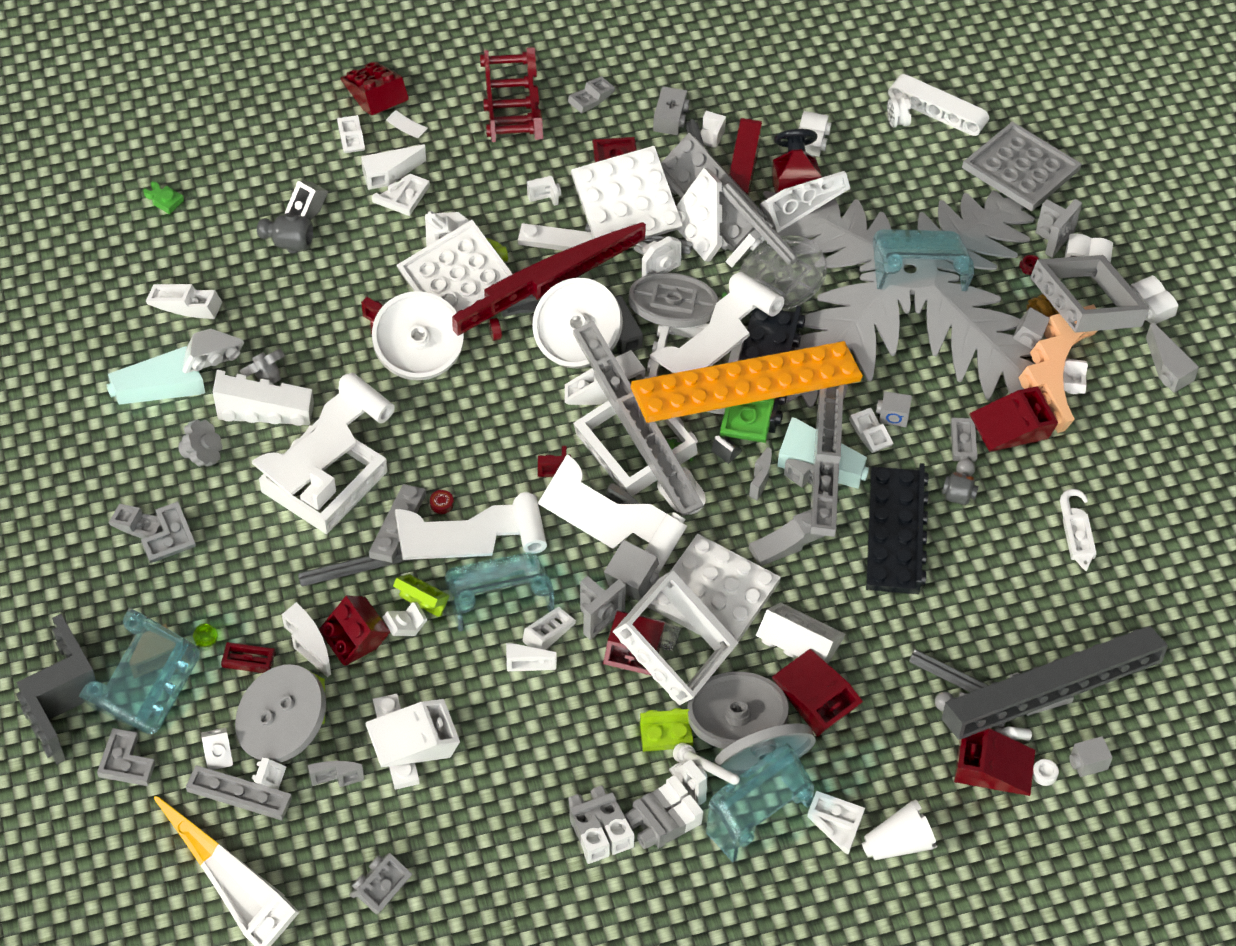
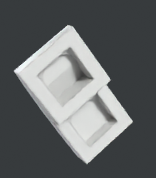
[337,115,365,153]
[849,408,894,453]

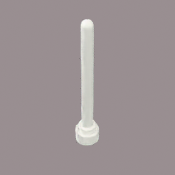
[673,743,740,785]

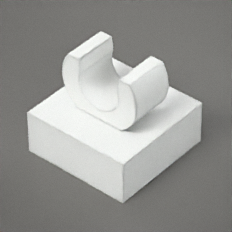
[252,758,286,790]

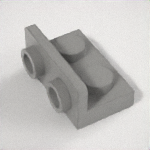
[349,853,412,914]

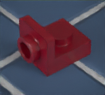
[538,446,571,477]

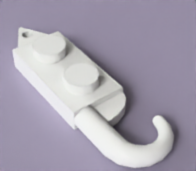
[1060,489,1097,571]

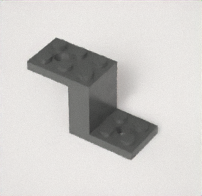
[16,614,100,765]

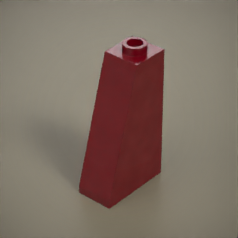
[729,118,762,196]

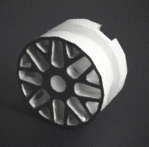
[887,96,911,128]

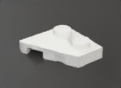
[372,174,430,216]
[726,220,773,267]
[669,759,708,805]
[807,791,865,854]

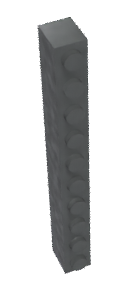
[942,626,1168,740]

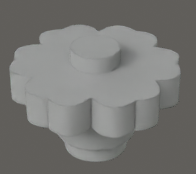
[239,348,285,384]
[178,419,222,467]

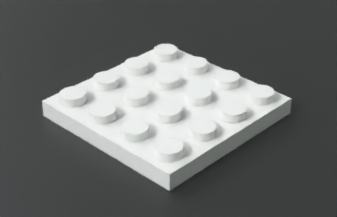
[571,146,683,239]
[397,220,512,312]
[648,534,781,652]

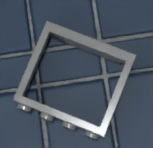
[1030,255,1149,333]

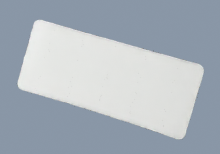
[386,110,428,138]

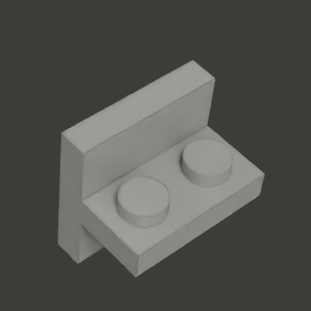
[1035,199,1082,258]
[580,576,626,640]

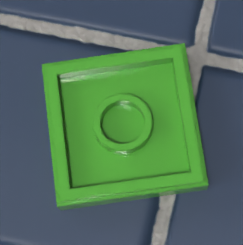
[720,398,775,443]

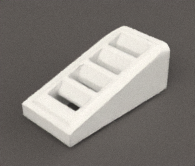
[523,606,576,650]
[506,643,557,671]

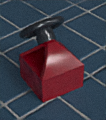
[772,129,822,194]

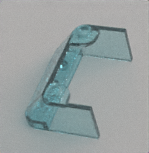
[706,743,814,862]

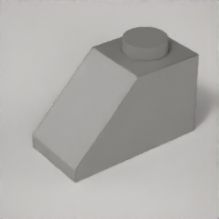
[284,181,328,220]

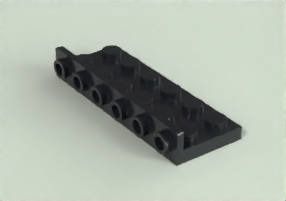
[740,306,805,433]
[866,463,929,595]

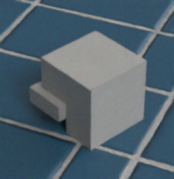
[604,540,659,601]

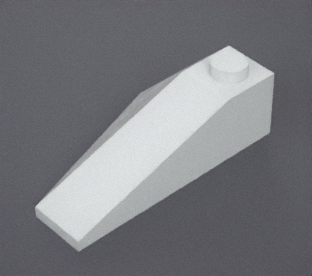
[759,171,850,233]

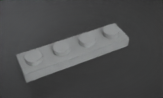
[369,484,426,563]
[186,765,292,821]

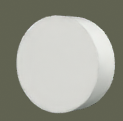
[1033,759,1059,786]

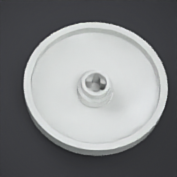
[533,278,623,369]
[372,291,464,380]

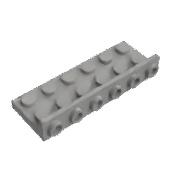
[661,133,768,252]

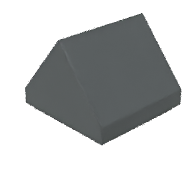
[711,435,742,464]

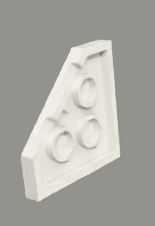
[676,168,722,262]

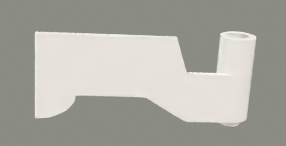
[650,272,784,373]
[252,373,395,496]
[538,455,687,574]
[395,492,547,560]

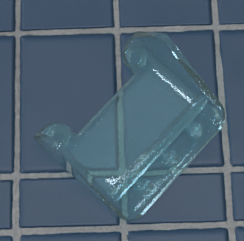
[873,229,974,291]
[445,552,554,632]
[79,608,200,734]

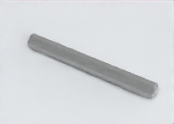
[722,183,797,265]

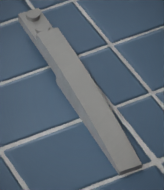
[573,321,704,517]
[810,385,844,537]

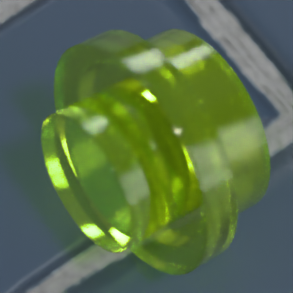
[193,623,218,648]

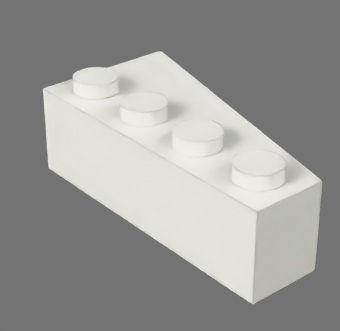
[213,370,314,426]

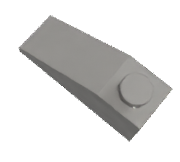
[1146,322,1199,393]

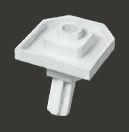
[425,211,469,246]
[634,236,681,277]

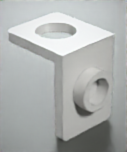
[201,728,233,770]

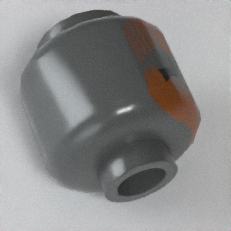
[942,472,979,505]

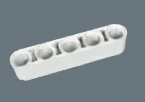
[888,74,989,136]

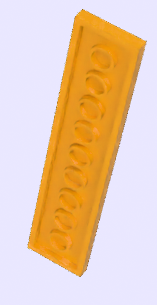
[630,341,863,423]

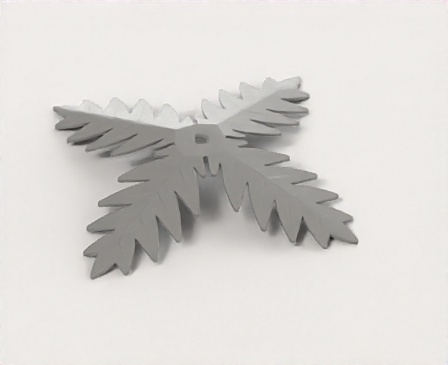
[763,190,1035,408]

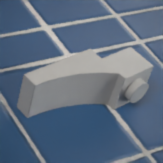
[749,509,824,566]

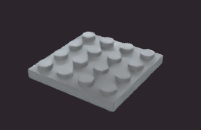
[962,121,1082,211]

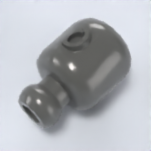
[257,213,313,253]

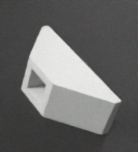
[182,329,244,374]

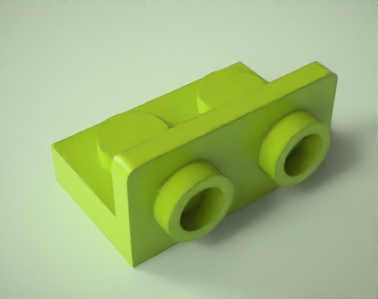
[393,574,450,617]
[640,708,693,752]

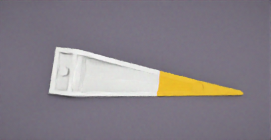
[154,796,300,946]

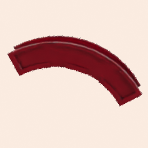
[480,46,543,142]

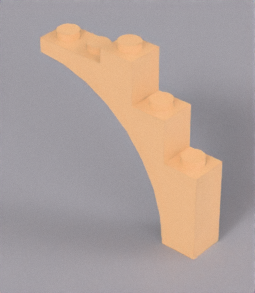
[1018,304,1097,433]

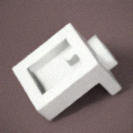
[382,602,427,636]

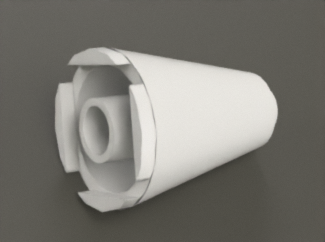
[861,799,937,860]

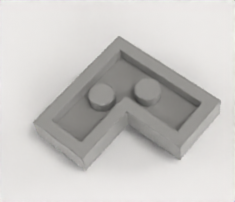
[141,502,196,564]
[97,728,155,786]

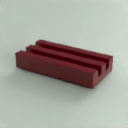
[221,642,276,673]

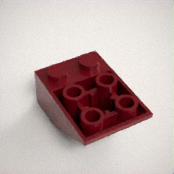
[341,62,409,115]
[969,386,1058,452]
[772,649,863,737]
[954,728,1035,796]

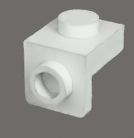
[527,176,561,206]
[1063,359,1088,394]

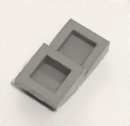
[568,76,615,114]
[749,447,772,501]
[784,459,813,488]
[109,504,163,539]
[307,761,364,787]

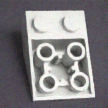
[366,699,460,767]

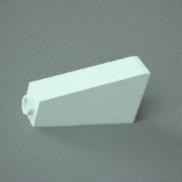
[106,346,205,405]
[777,417,869,489]

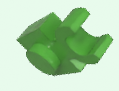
[143,181,184,214]

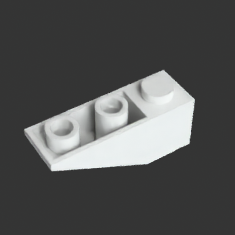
[361,144,426,190]

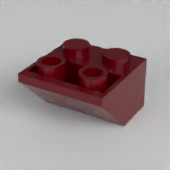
[319,595,390,666]
[603,610,665,675]

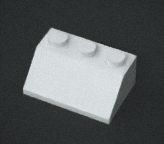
[756,602,846,664]

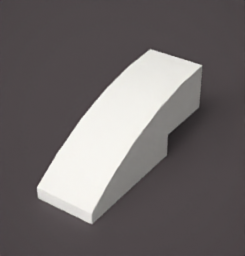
[146,284,222,319]
[282,602,331,677]

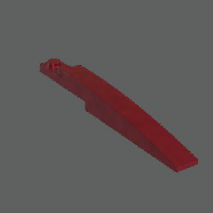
[452,222,646,336]

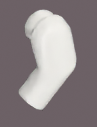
[994,726,1032,741]

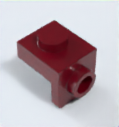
[361,297,383,334]

